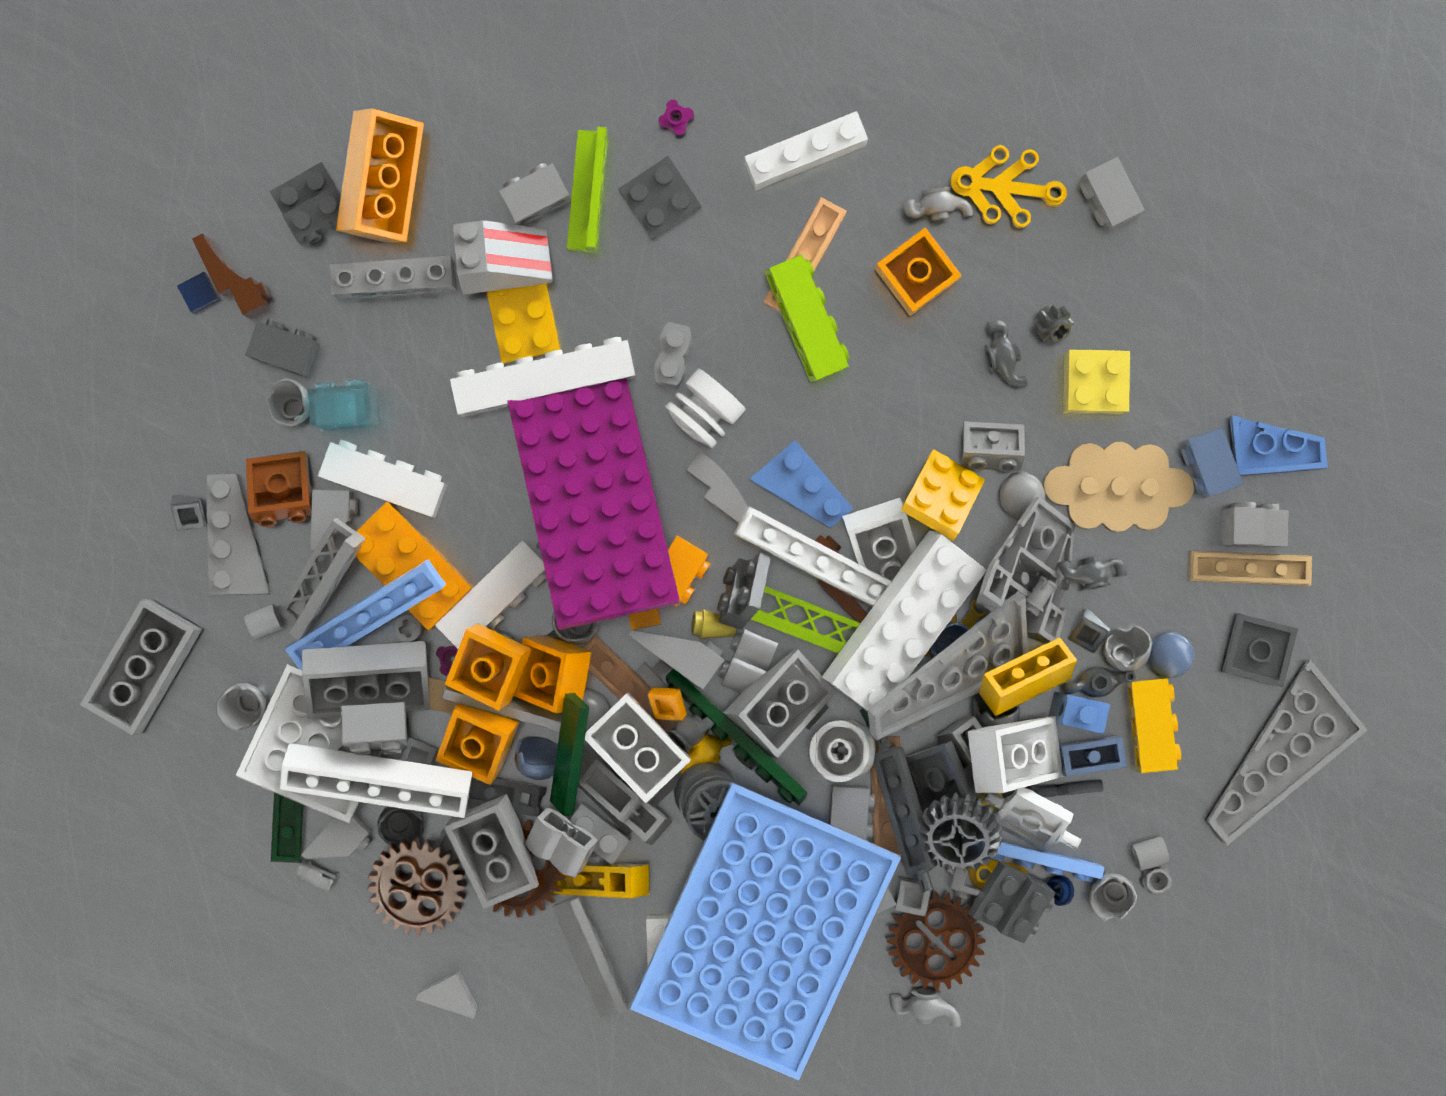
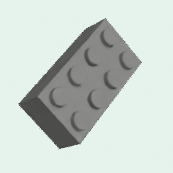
[80,599,202,736]

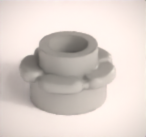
[1142,865,1172,895]

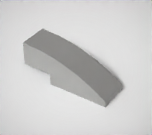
[686,450,748,524]
[578,759,671,845]

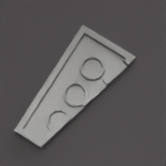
[206,474,271,595]

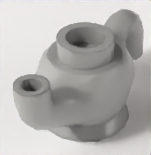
[903,187,974,221]
[890,987,961,1027]

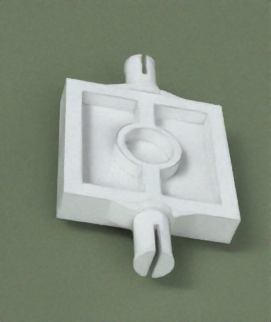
[983,787,1081,852]

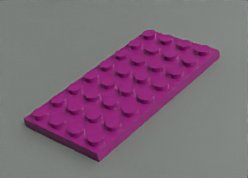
[507,378,680,630]

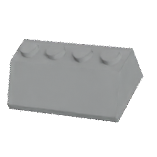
[302,641,430,719]

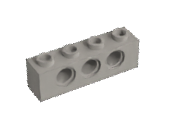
[330,256,457,300]

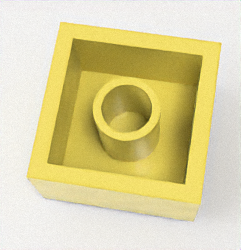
[1063,350,1130,415]

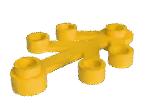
[950,145,1067,228]

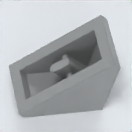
[416,970,479,1019]

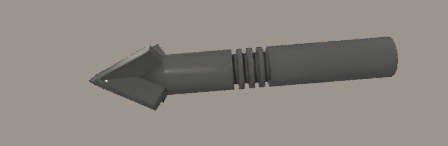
[1025,780,1103,798]

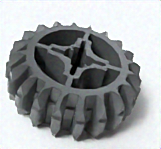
[919,792,1002,873]

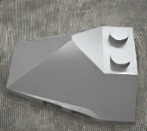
[975,497,1075,644]

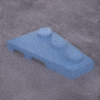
[1230,415,1328,476]
[749,441,853,529]

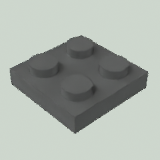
[618,156,701,240]
[1222,613,1298,687]

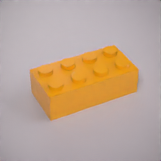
[336,108,424,243]
[356,501,474,631]

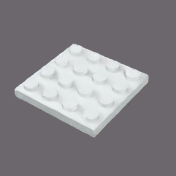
[236,664,383,824]

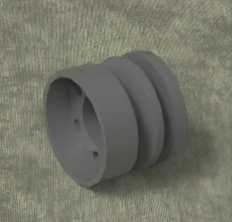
[674,762,738,841]

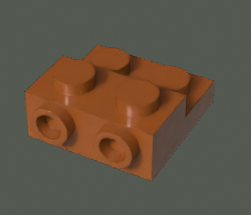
[246,451,312,527]

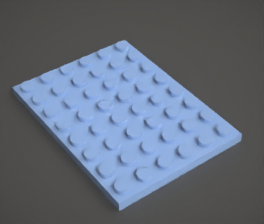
[630,782,901,1080]

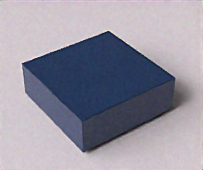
[177,272,219,313]

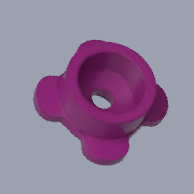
[658,100,694,135]
[436,645,458,676]

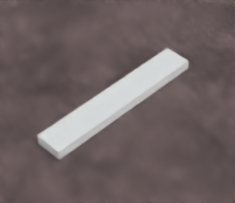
[734,507,891,607]

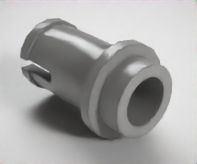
[1026,576,1057,616]
[295,860,336,893]

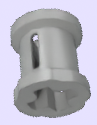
[394,615,425,642]

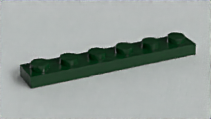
[666,668,807,806]

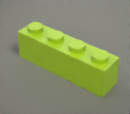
[763,254,849,382]

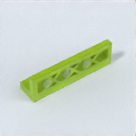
[567,126,608,253]
[751,586,861,654]

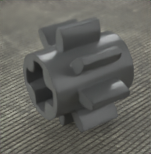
[1034,304,1074,342]

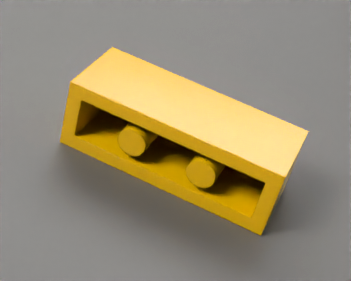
[979,637,1077,716]
[1127,678,1181,773]

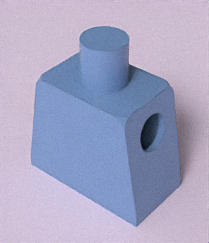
[1049,691,1111,734]

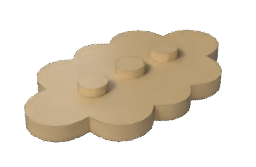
[1043,442,1194,532]

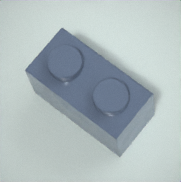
[1181,427,1243,498]
[1059,735,1127,777]

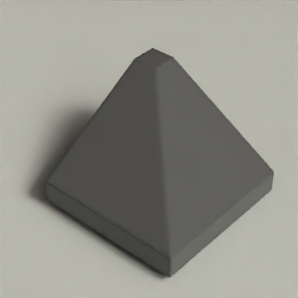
[170,495,207,531]
[1068,608,1110,653]

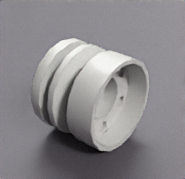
[665,368,746,449]

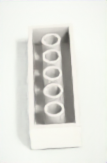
[822,530,987,712]

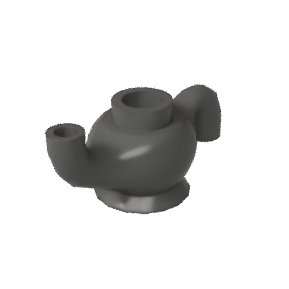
[984,320,1028,387]
[1058,556,1127,591]
[1062,667,1136,698]
[668,714,714,752]

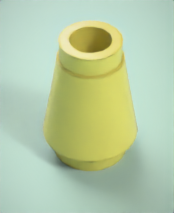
[691,609,736,639]

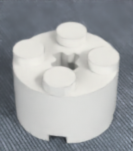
[809,720,876,782]

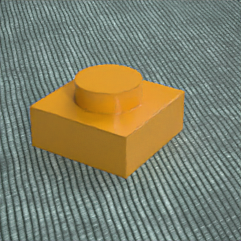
[629,608,661,630]
[648,687,687,721]

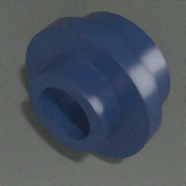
[1047,875,1074,906]

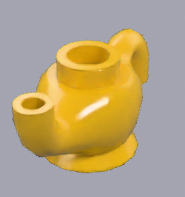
[681,730,731,774]

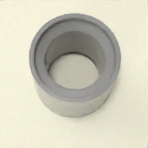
[244,604,284,640]
[1131,836,1170,871]

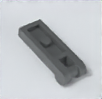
[467,777,547,817]

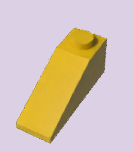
[553,863,649,899]

